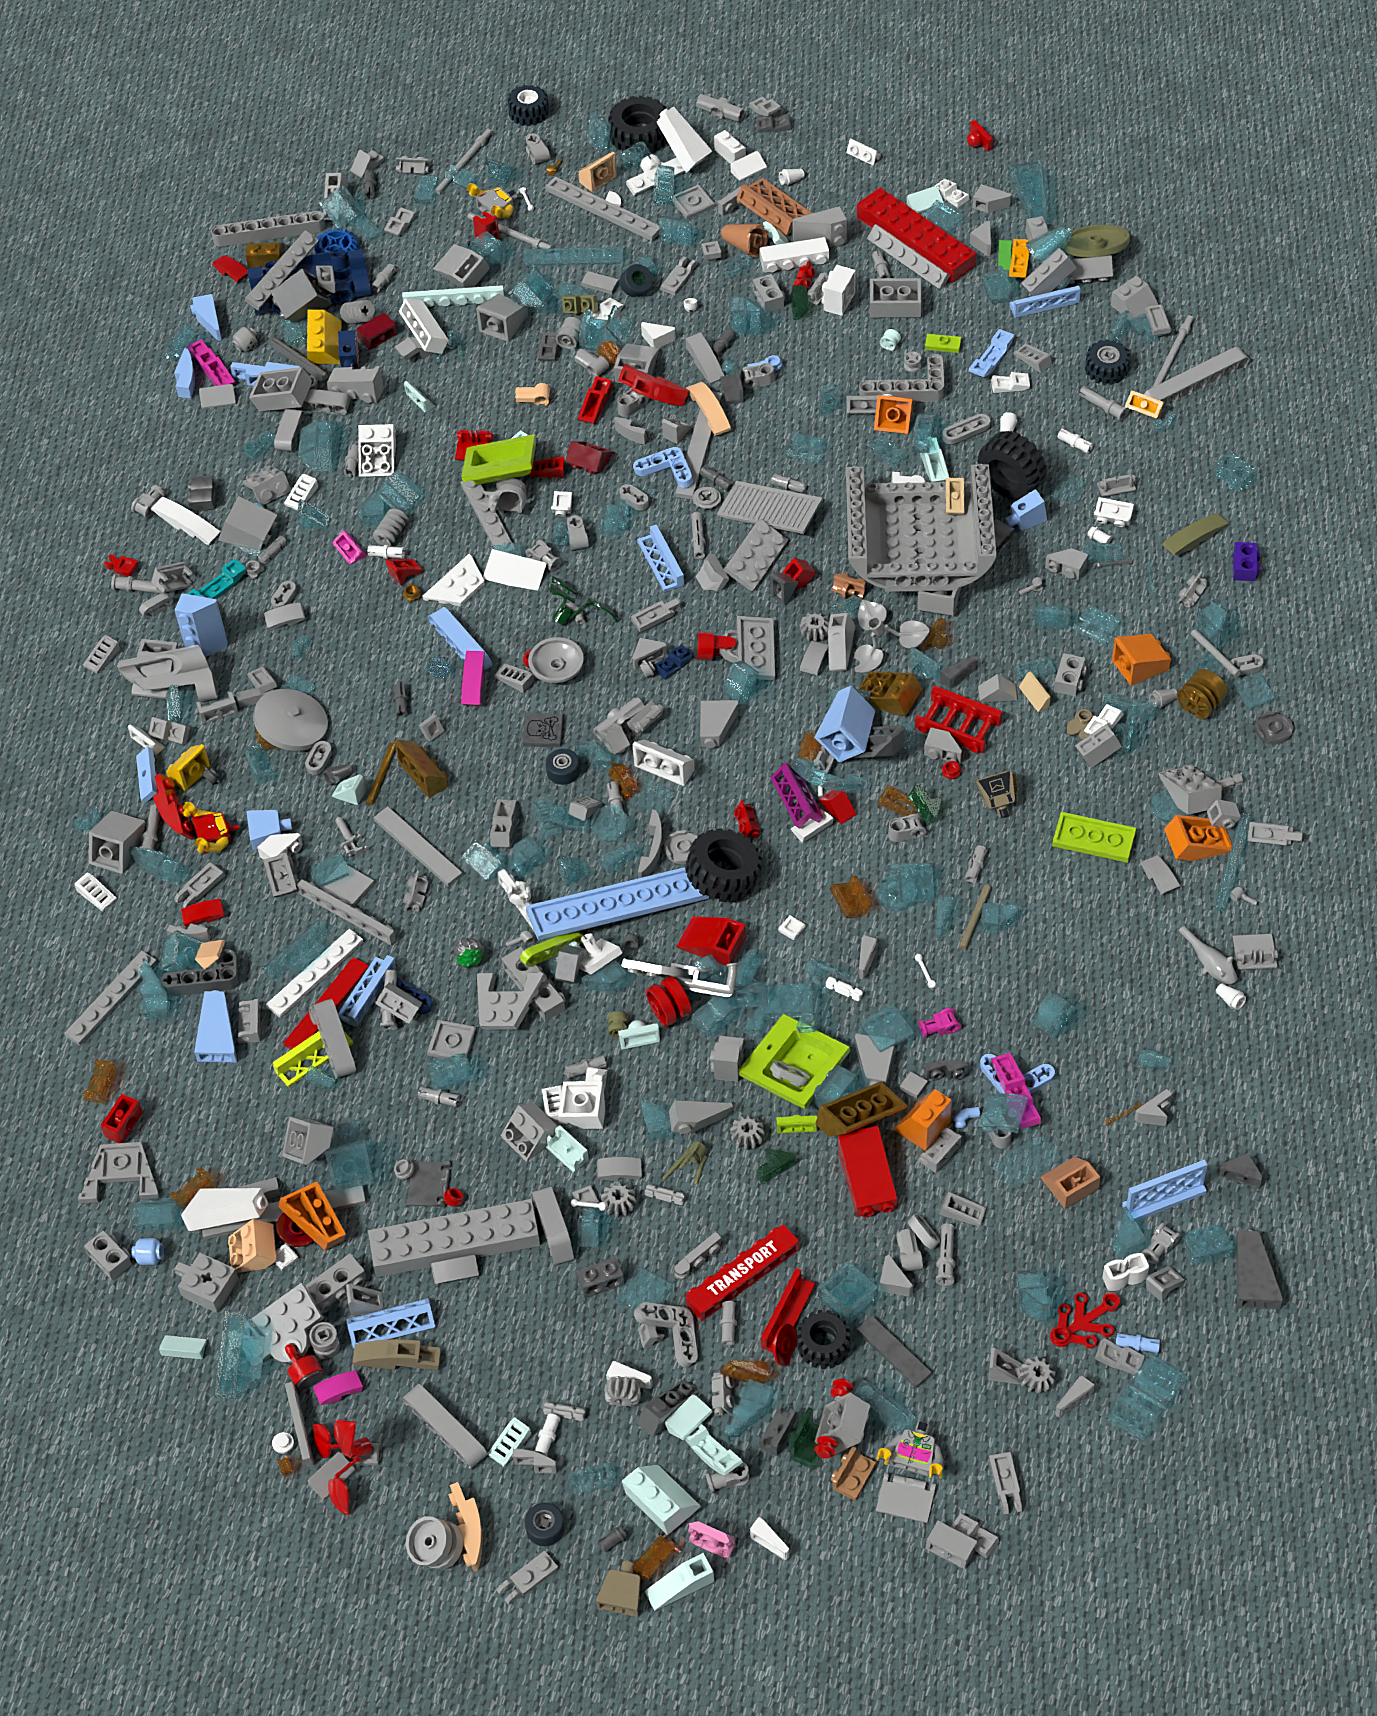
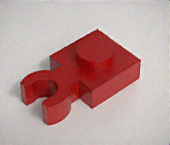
[104,554,139,577]

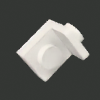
[585,1067,608,1089]

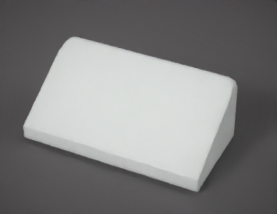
[731,151,767,181]
[128,725,165,755]
[791,809,834,843]

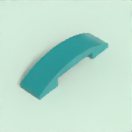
[187,558,247,599]

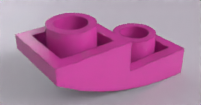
[313,1370,363,1405]

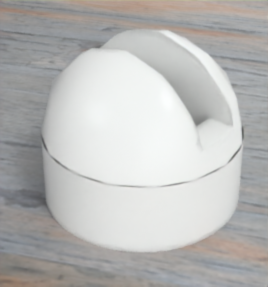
[684,298,697,312]

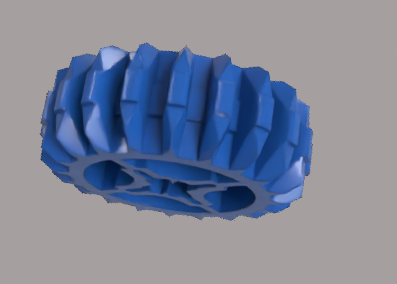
[314,228,359,255]

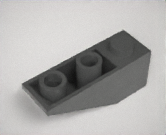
[637,1379,699,1437]

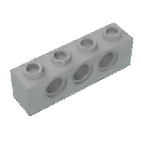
[501,947,566,1022]
[305,1254,367,1313]

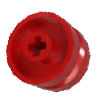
[645,976,692,1027]

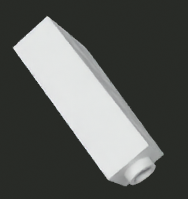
[657,107,712,173]
[181,1188,268,1231]

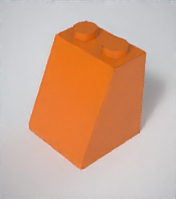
[1112,634,1171,686]
[893,1089,952,1151]

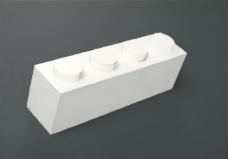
[759,237,829,273]
[399,298,448,354]

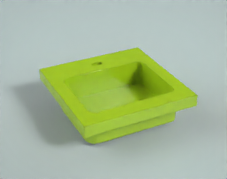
[462,434,536,485]
[738,1014,850,1109]

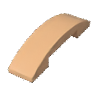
[686,382,731,436]

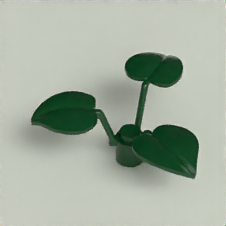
[549,576,618,626]

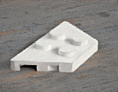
[423,554,485,606]

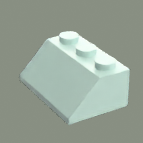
[622,1465,700,1535]

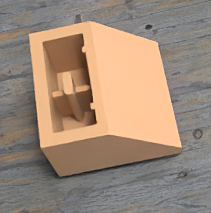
[228,1219,276,1273]

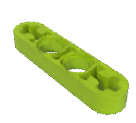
[520,931,583,967]

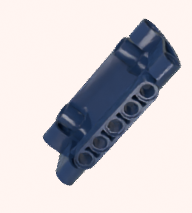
[247,249,371,315]

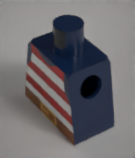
[338,330,359,370]

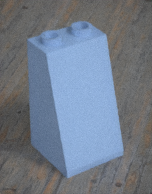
[814,686,875,762]

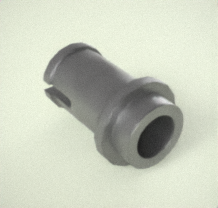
[598,1526,627,1552]

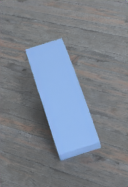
[174,348,195,398]

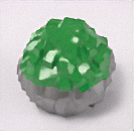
[454,937,484,968]

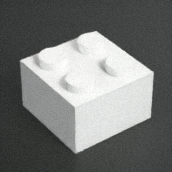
[822,265,855,316]

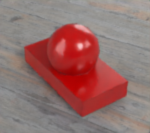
[967,120,993,152]

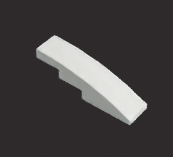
[151,496,220,545]

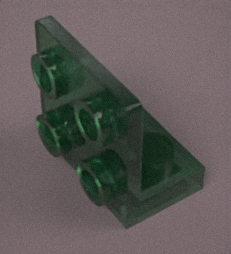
[788,1407,821,1470]

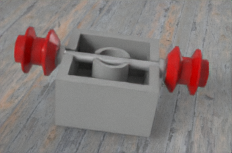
[814,1378,870,1459]

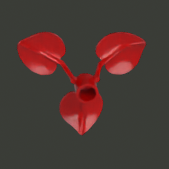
[313,1419,372,1515]

